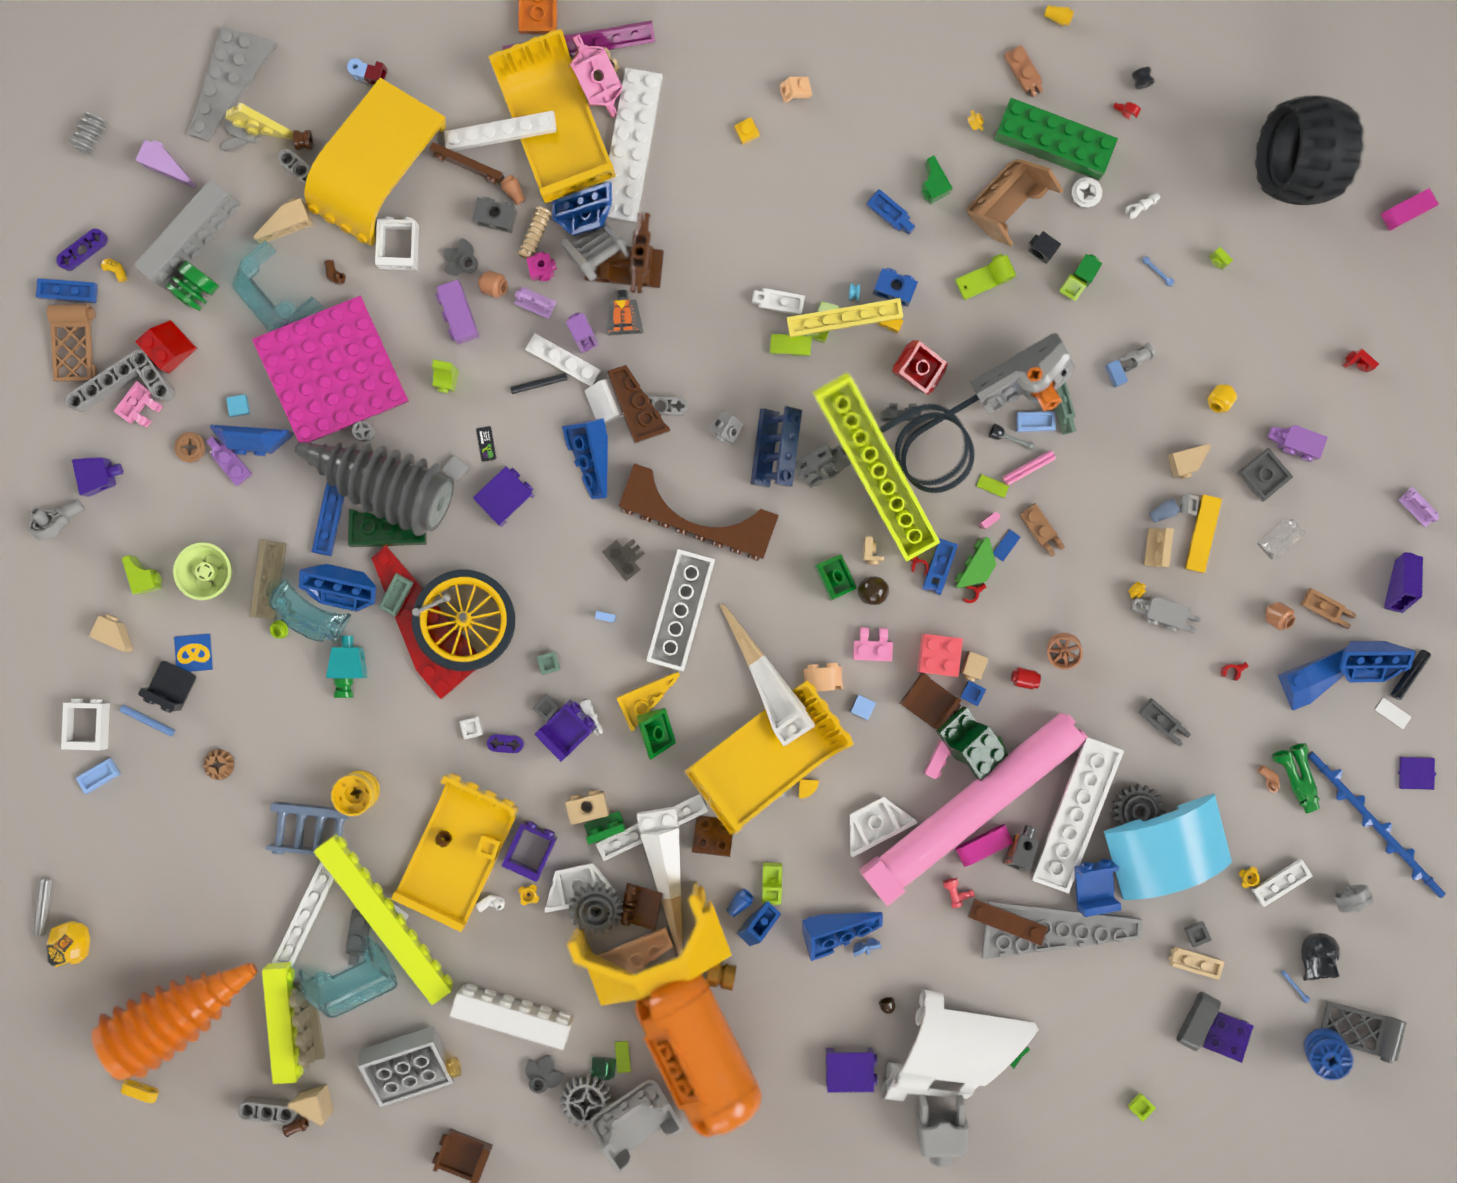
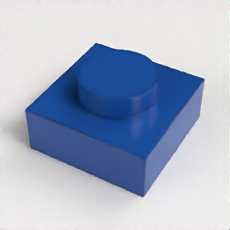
[960,680,986,706]

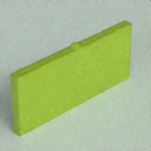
[976,474,1009,498]
[615,1041,631,1073]

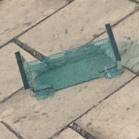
[232,240,322,332]
[298,936,398,1018]

